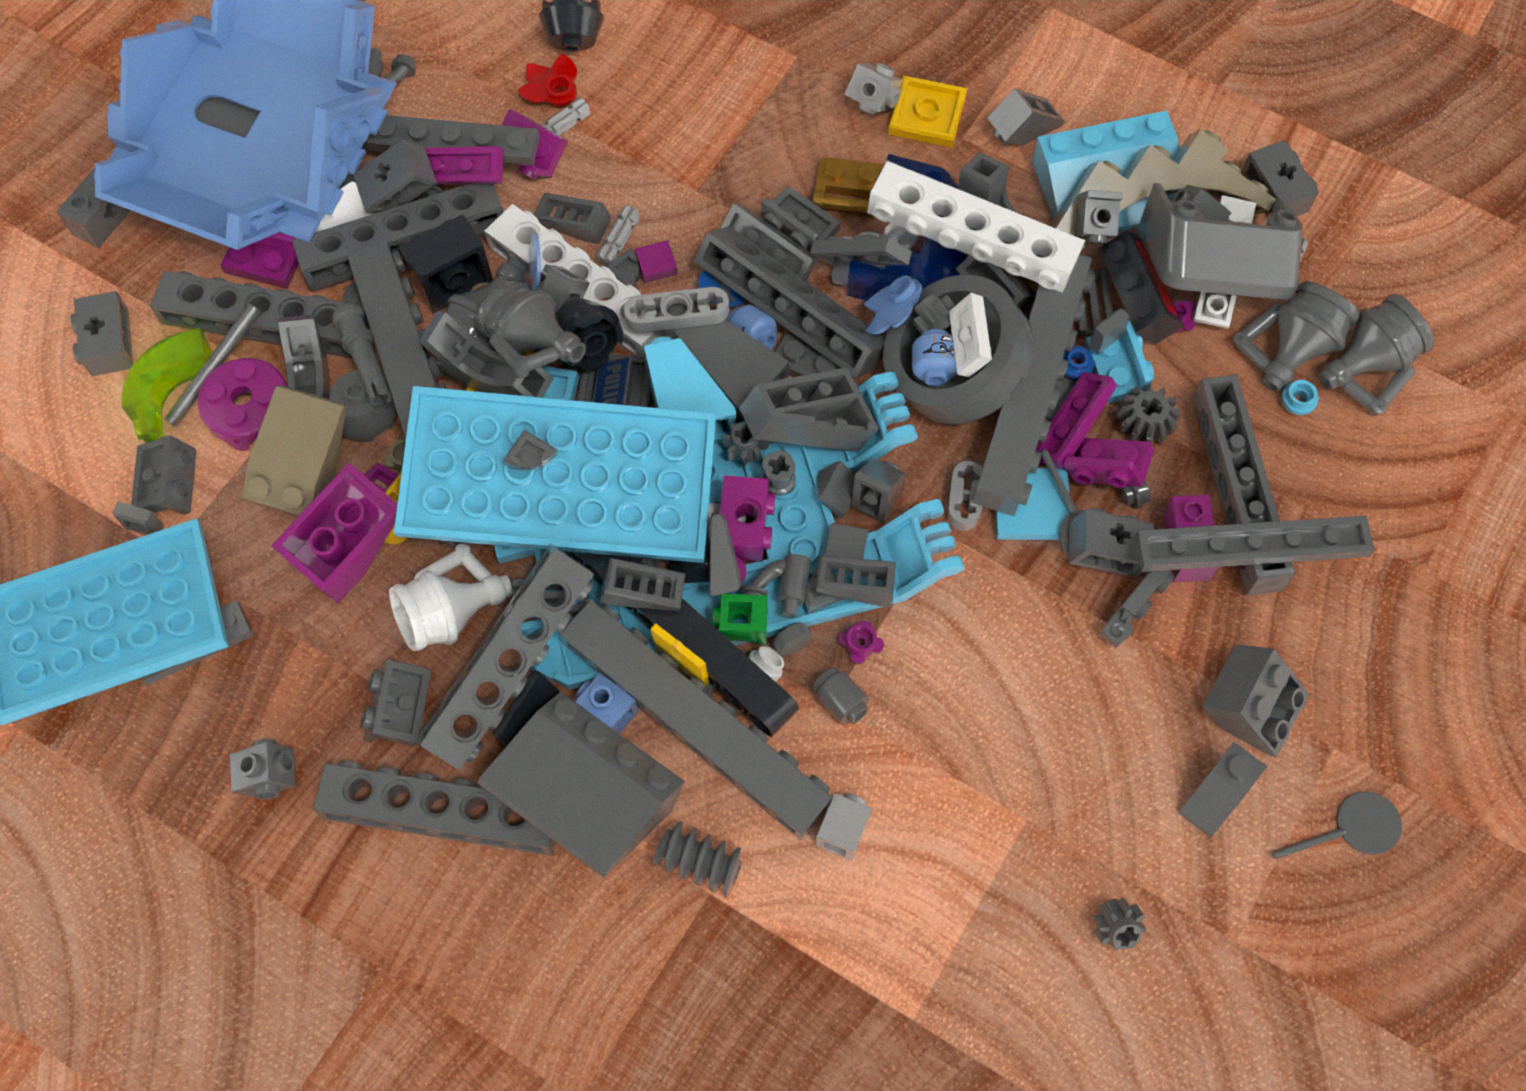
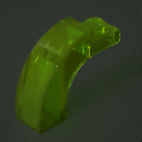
[121,328,212,443]

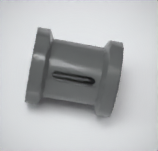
[762,450,796,496]

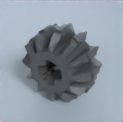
[1116,383,1180,444]

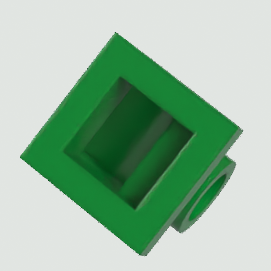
[712,593,768,645]

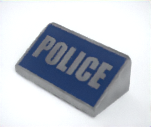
[593,357,634,405]

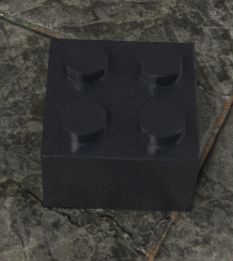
[400,214,493,314]

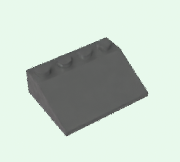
[478,692,685,878]

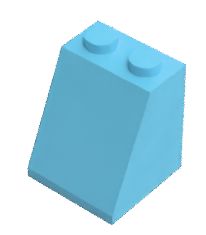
[644,337,736,434]

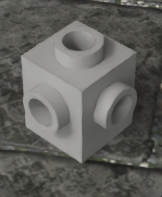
[844,63,903,115]

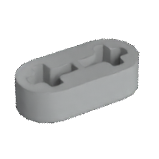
[947,461,982,531]

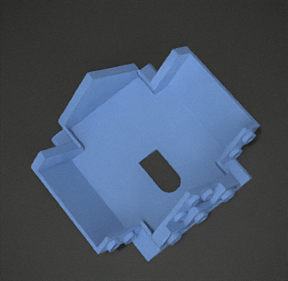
[94,0,397,250]

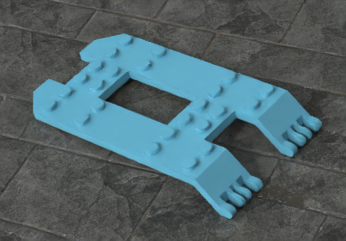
[494,372,965,690]

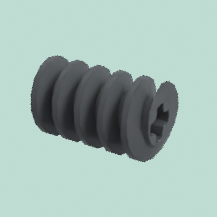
[653,821,742,898]

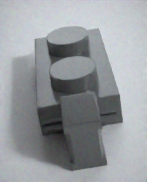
[1098,570,1175,648]

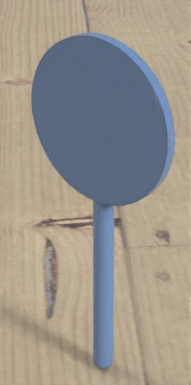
[529,233,541,353]

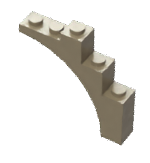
[1051,129,1276,250]

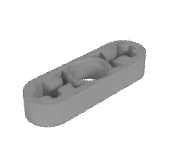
[624,287,729,333]

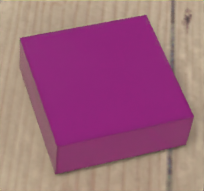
[635,240,678,283]

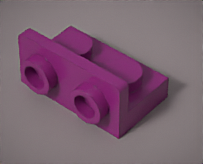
[501,109,568,179]
[220,232,299,289]
[1063,438,1154,488]

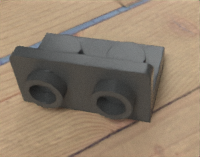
[131,435,196,515]
[360,659,431,746]

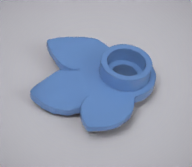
[864,276,922,334]

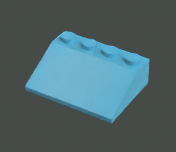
[1032,110,1180,231]

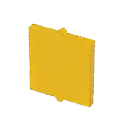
[651,623,709,687]

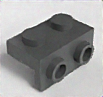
[761,186,841,252]

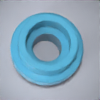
[1281,380,1319,415]

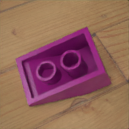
[271,463,398,604]

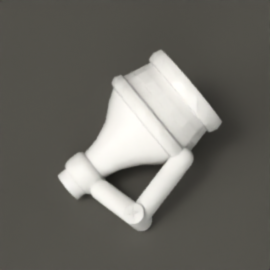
[389,544,513,651]

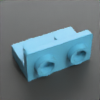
[1083,319,1154,404]

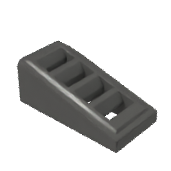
[534,193,611,244]
[709,513,743,596]
[816,555,896,607]
[600,558,685,611]

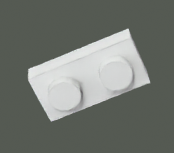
[949,293,992,377]

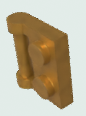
[813,156,885,218]

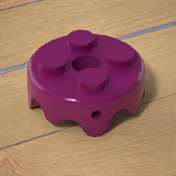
[197,358,287,451]

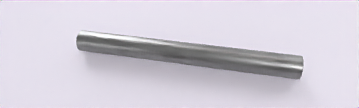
[164,303,261,427]

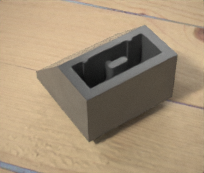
[1202,644,1309,757]

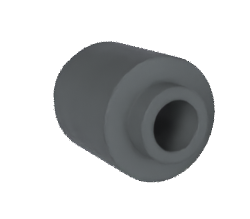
[813,667,869,724]

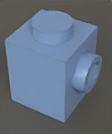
[575,673,638,734]

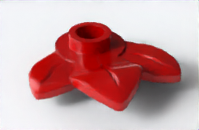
[518,54,577,107]

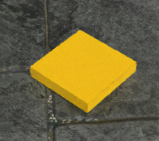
[888,75,968,148]

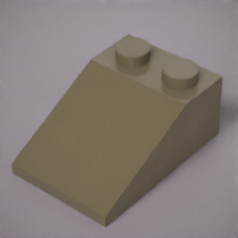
[242,385,347,515]

